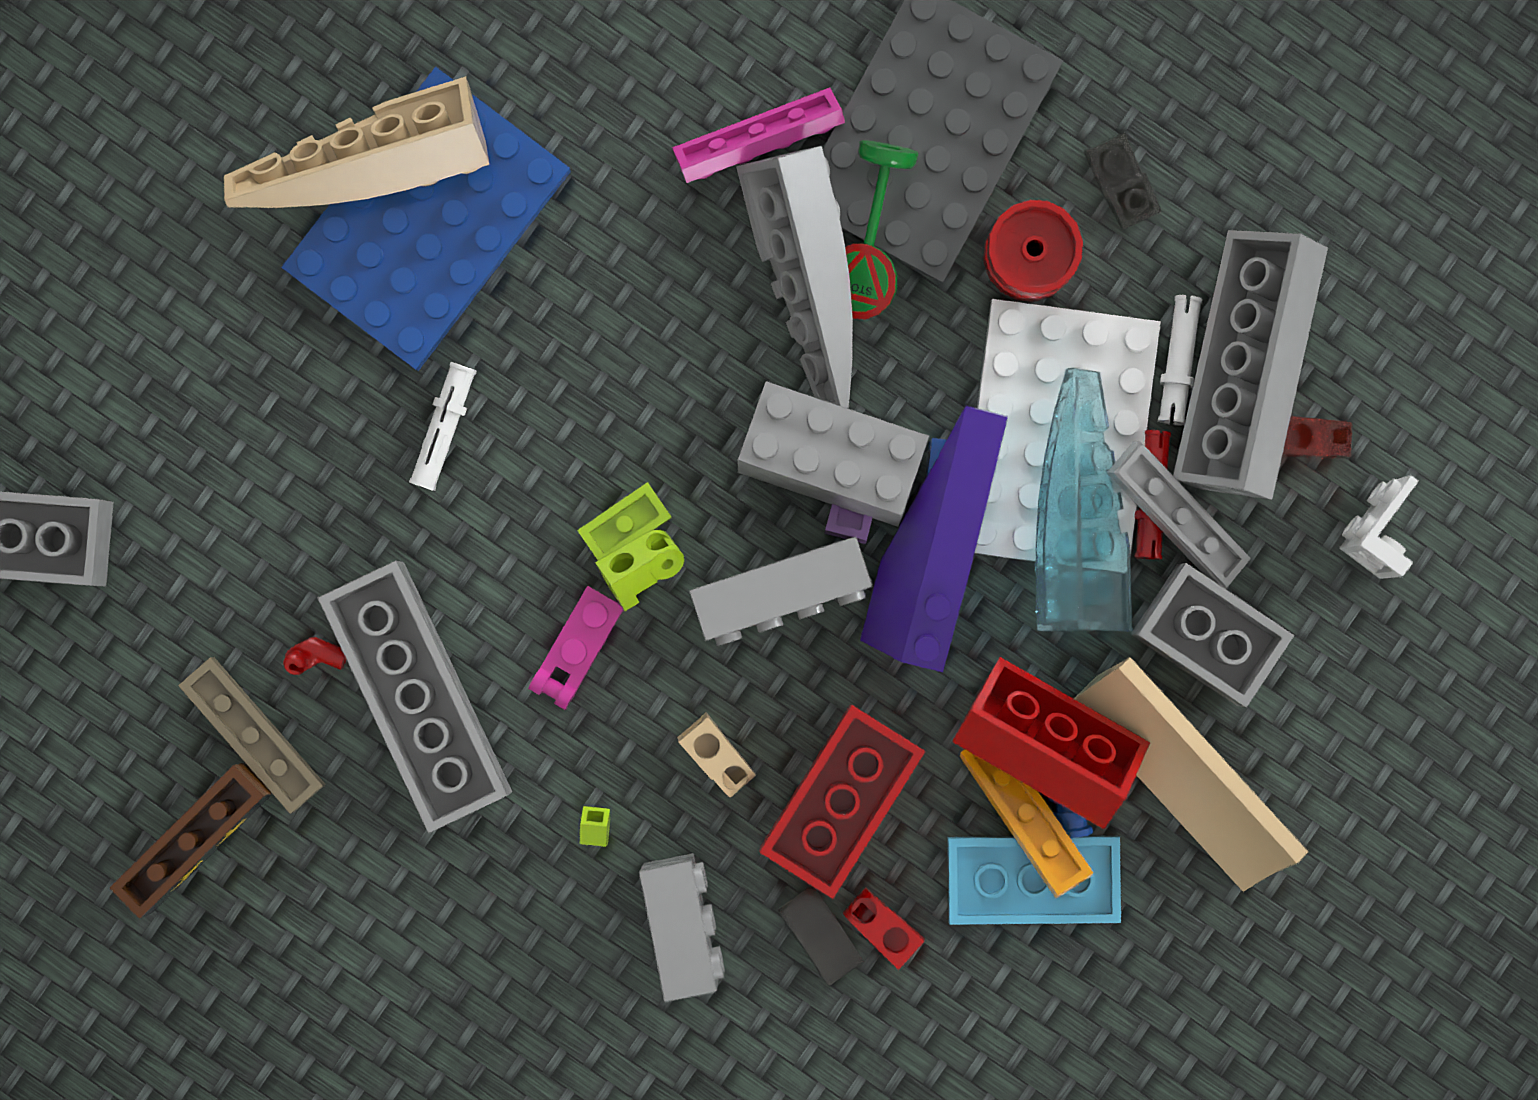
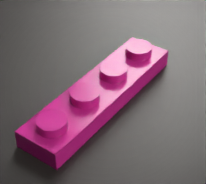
[672,88,845,183]

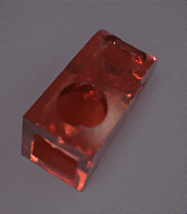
[1282,416,1353,458]

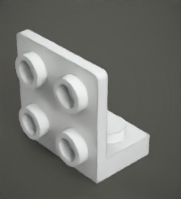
[1339,476,1418,579]

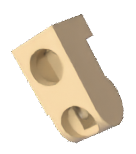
[677,713,756,798]

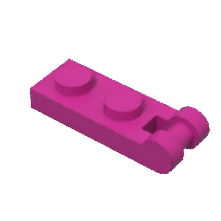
[528,586,623,710]

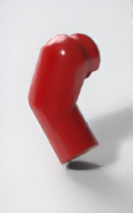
[283,637,347,675]

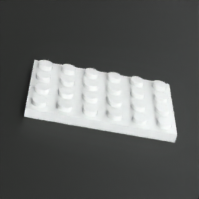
[975,299,1161,574]

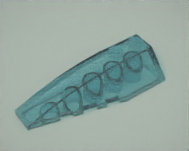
[1035,368,1132,632]

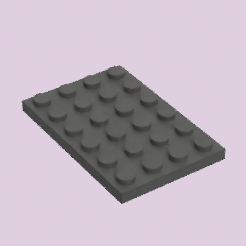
[823,0,1063,285]

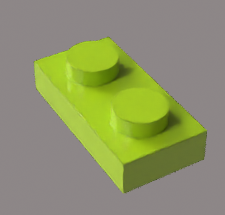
[577,482,672,560]

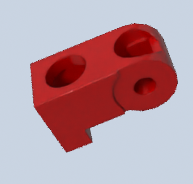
[843,887,925,970]

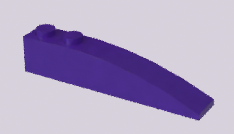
[860,405,1008,672]

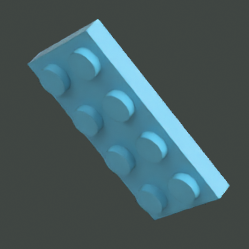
[947,835,1121,925]

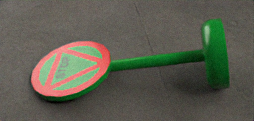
[845,140,919,319]

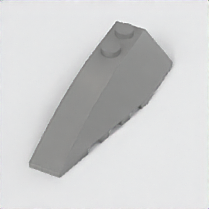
[736,146,853,408]

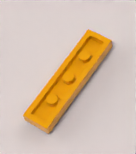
[960,750,1094,899]

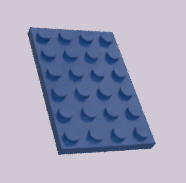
[281,66,571,371]

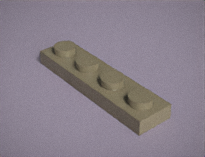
[178,657,326,814]

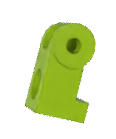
[595,530,684,611]

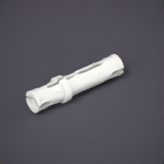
[1158,295,1203,425]
[409,362,477,491]

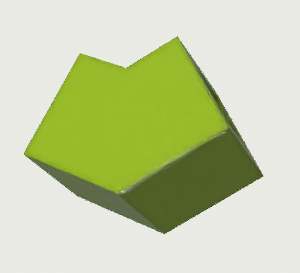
[579,806,610,847]

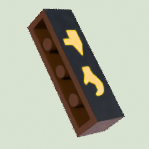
[110,762,273,919]

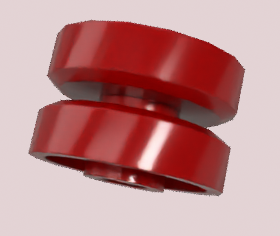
[983,200,1083,302]

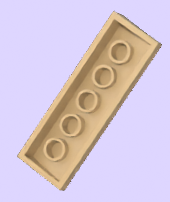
[1074,658,1308,892]

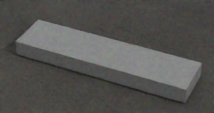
[1107,441,1251,589]

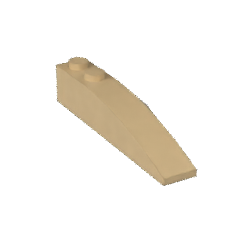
[224,77,489,208]

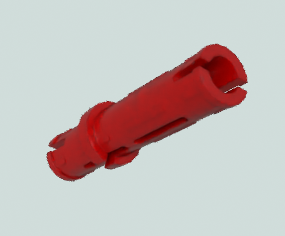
[1134,430,1171,560]

